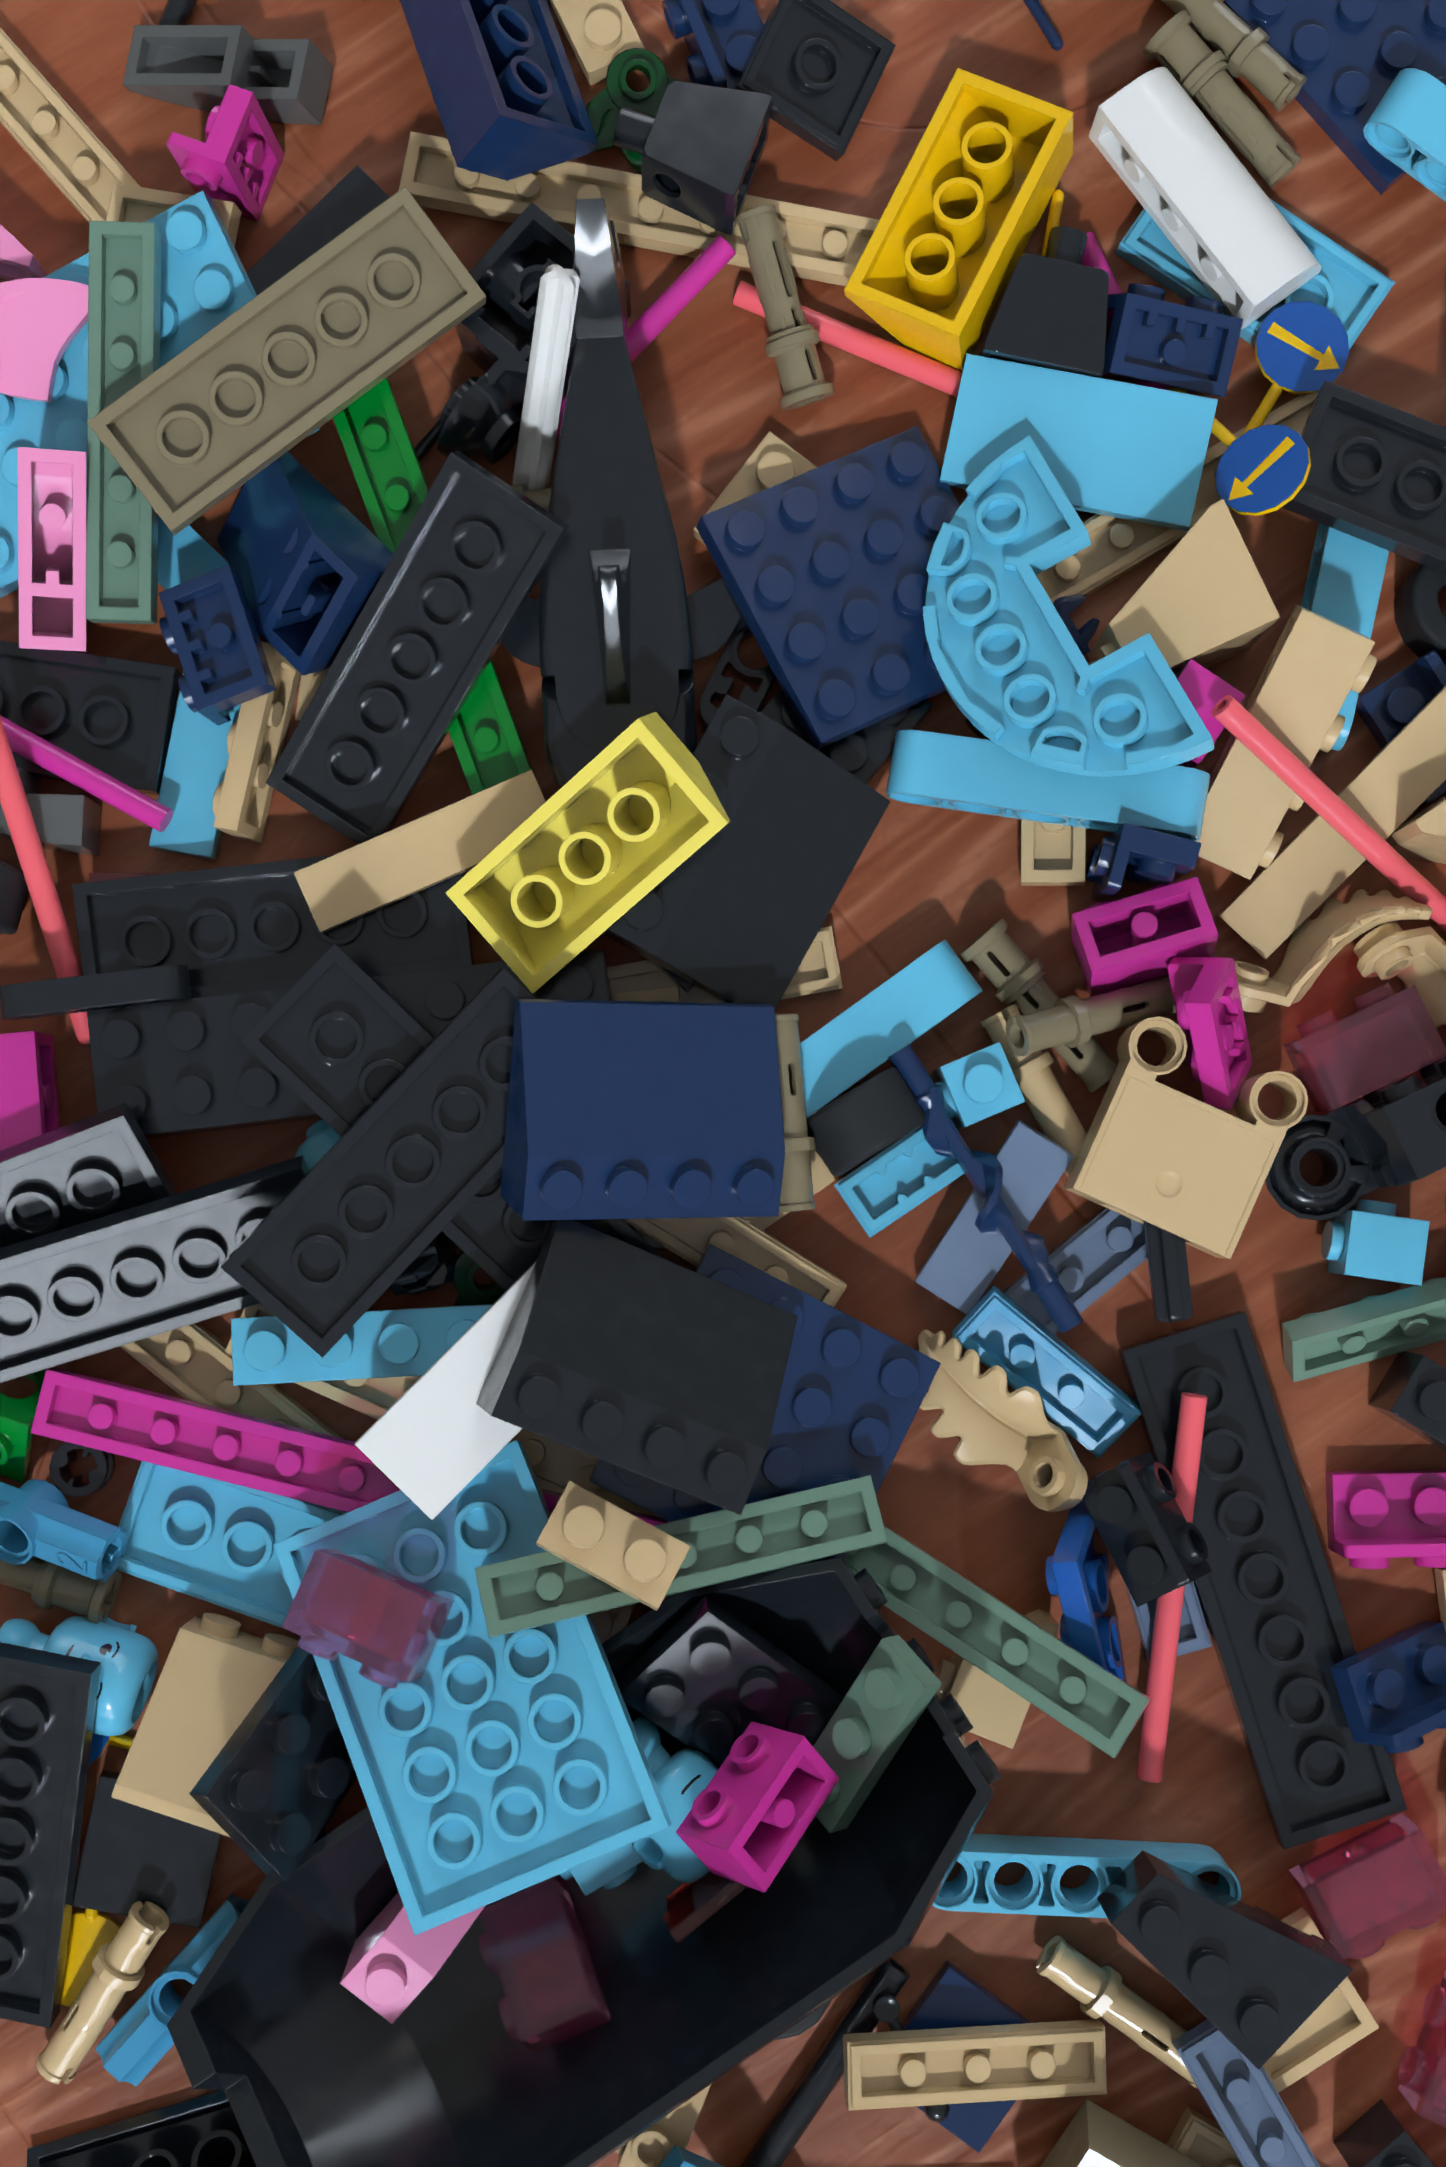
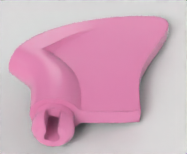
[0,278,88,403]

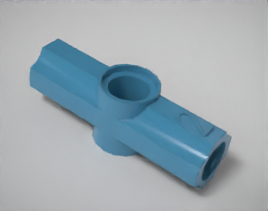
[0,1479,127,1583]
[95,1893,250,2087]

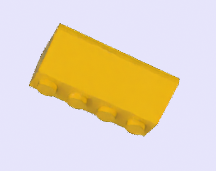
[844,68,1073,371]

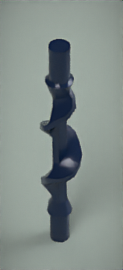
[888,1044,1083,1333]

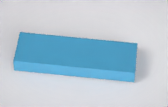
[952,1285,1142,1458]

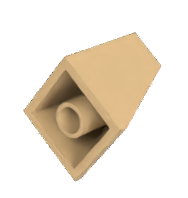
[1088,499,1280,676]
[111,1613,300,1837]

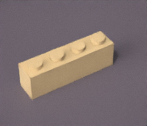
[1197,604,1377,880]

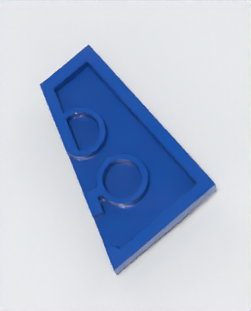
[1046,1499,1127,1683]

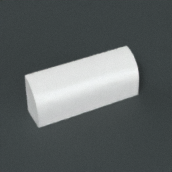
[1088,67,1322,330]
[354,1262,536,1520]

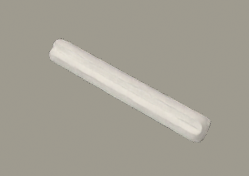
[513,264,580,490]

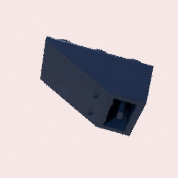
[217,451,394,676]

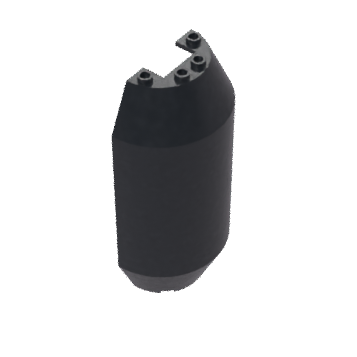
[167,1557,1002,2167]

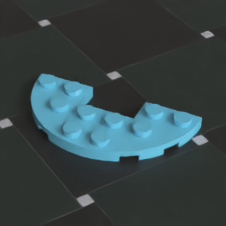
[923,435,1215,777]

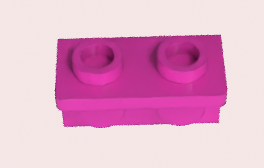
[166,84,284,222]
[1167,956,1253,1110]
[1325,1469,1446,1569]

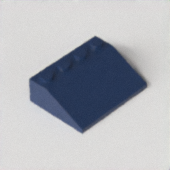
[500,999,785,1221]

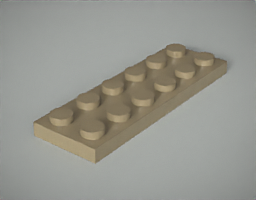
[87,187,486,536]

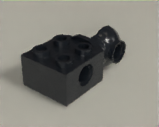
[437,202,631,465]
[1265,1053,1446,1221]

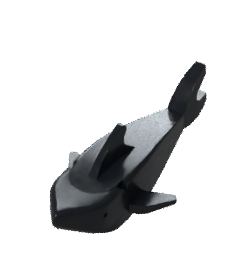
[502,198,742,788]

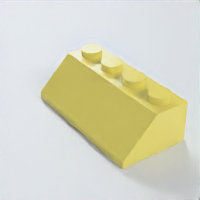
[446,712,731,994]

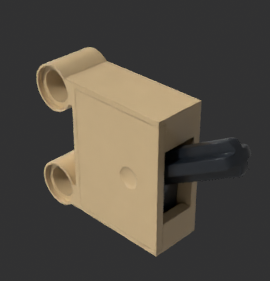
[1063,1016,1308,1322]

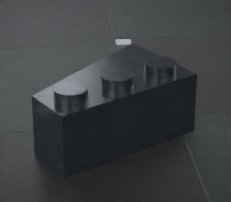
[1097,1850,1353,2070]

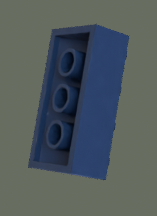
[399,0,599,181]

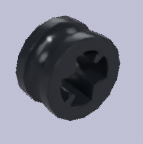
[49,1442,116,1497]

